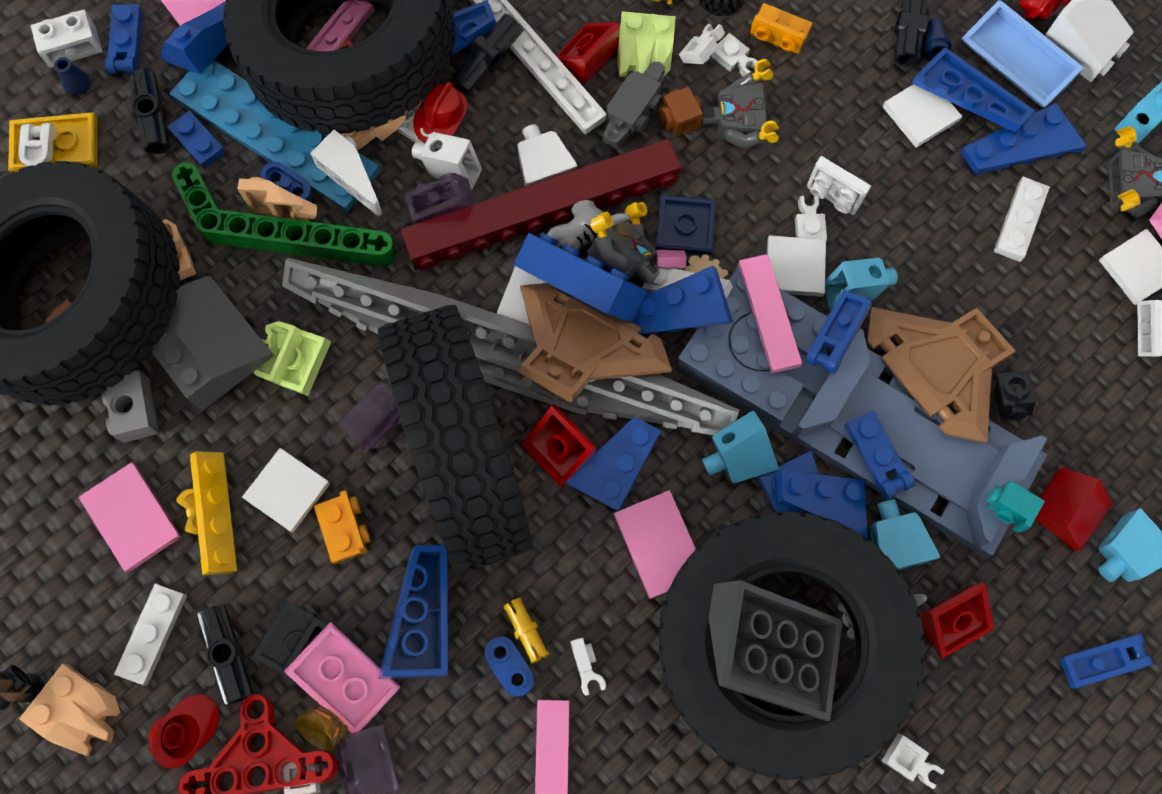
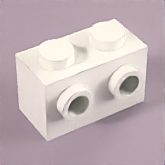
[30,9,103,68]

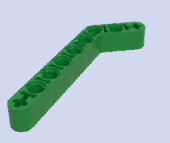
[172,162,396,266]

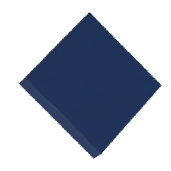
[655,194,716,255]

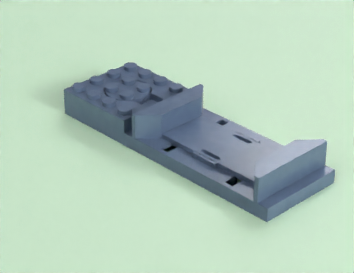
[675,266,1048,558]

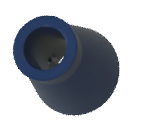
[923,18,952,60]
[54,57,90,95]

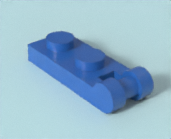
[105,4,143,74]
[806,290,872,374]
[845,410,915,500]
[1059,633,1154,689]

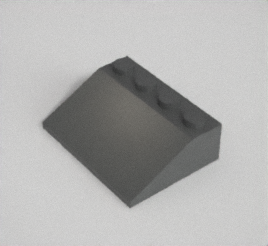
[152,275,274,411]
[708,580,843,721]

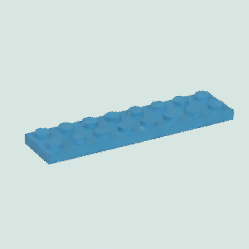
[169,60,381,212]

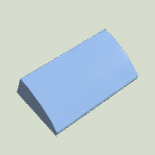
[961,0,1084,109]

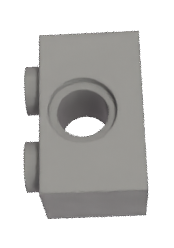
[101,370,159,443]

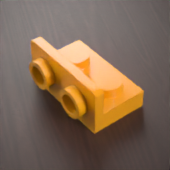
[750,3,813,54]
[314,490,371,564]

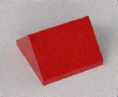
[556,22,620,85]
[521,404,597,487]
[1035,467,1113,552]
[919,582,994,659]

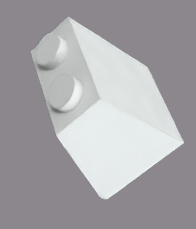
[1045,0,1134,82]

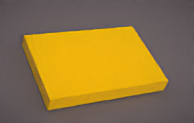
[8,112,98,173]

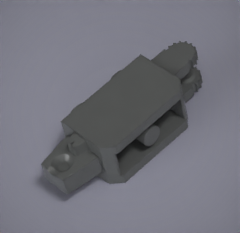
[603,61,665,149]

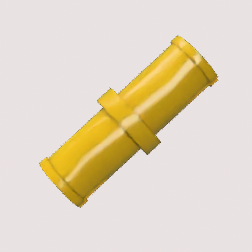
[503,598,549,664]

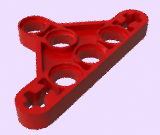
[178,694,339,794]

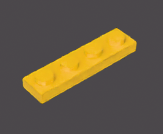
[190,451,237,575]

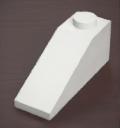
[310,130,382,217]

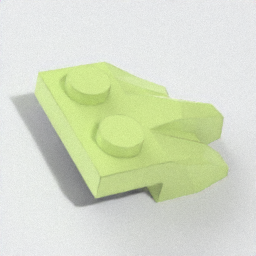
[617,11,676,77]
[253,321,331,396]

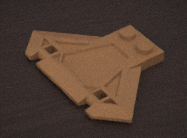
[519,283,672,403]
[867,307,1016,443]

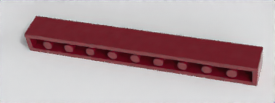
[400,139,681,270]

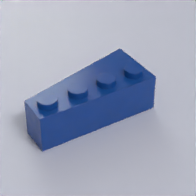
[514,232,648,322]
[378,545,448,679]

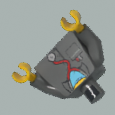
[702,59,779,149]
[1109,126,1162,217]
[587,202,660,284]

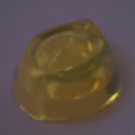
[295,707,348,752]

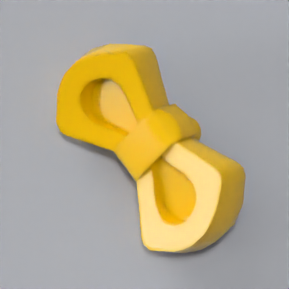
[176,488,198,534]

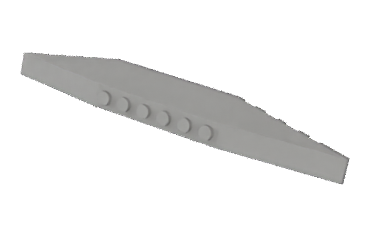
[282,258,739,435]

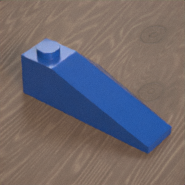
[160,3,228,75]

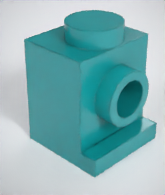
[986,480,1045,533]

